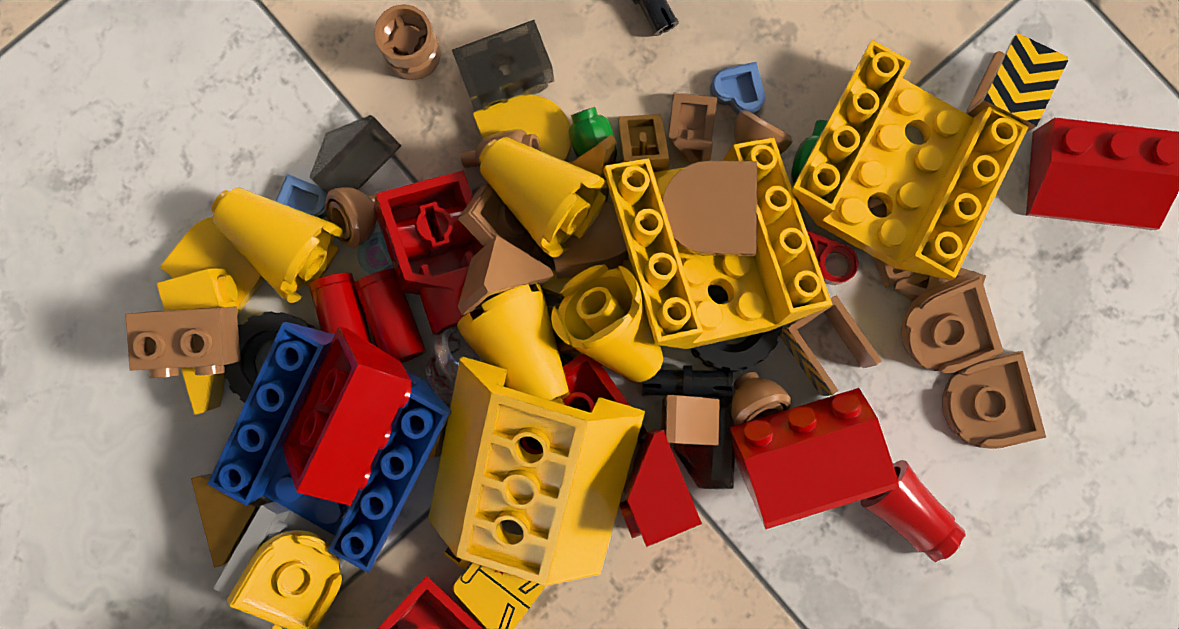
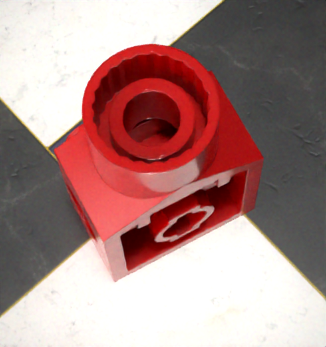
[374,170,484,336]

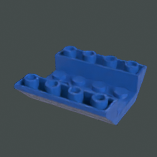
[208,322,451,573]

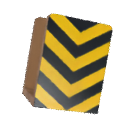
[966,34,1068,133]
[779,295,882,396]

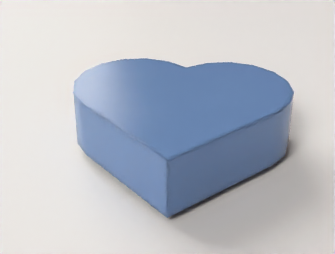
[710,62,765,114]
[275,174,327,219]

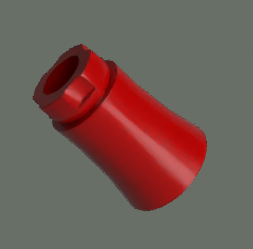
[860,460,966,562]

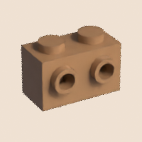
[125,306,241,378]

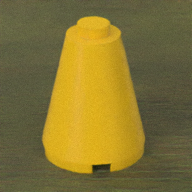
[479,137,608,257]
[211,187,343,303]
[551,264,663,382]
[457,284,569,405]

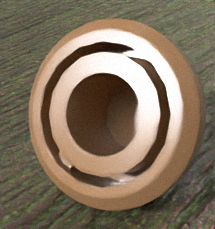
[734,110,793,155]
[325,187,377,248]
[730,372,792,426]

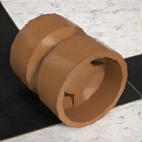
[374,4,441,80]

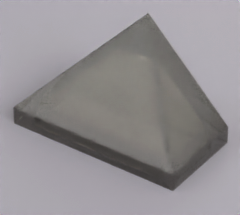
[309,115,402,194]
[670,397,735,489]

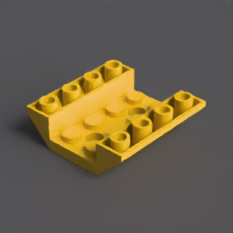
[791,39,1029,280]
[603,138,832,349]
[428,356,645,586]

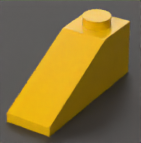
[156,268,238,415]

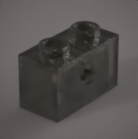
[452,20,554,111]

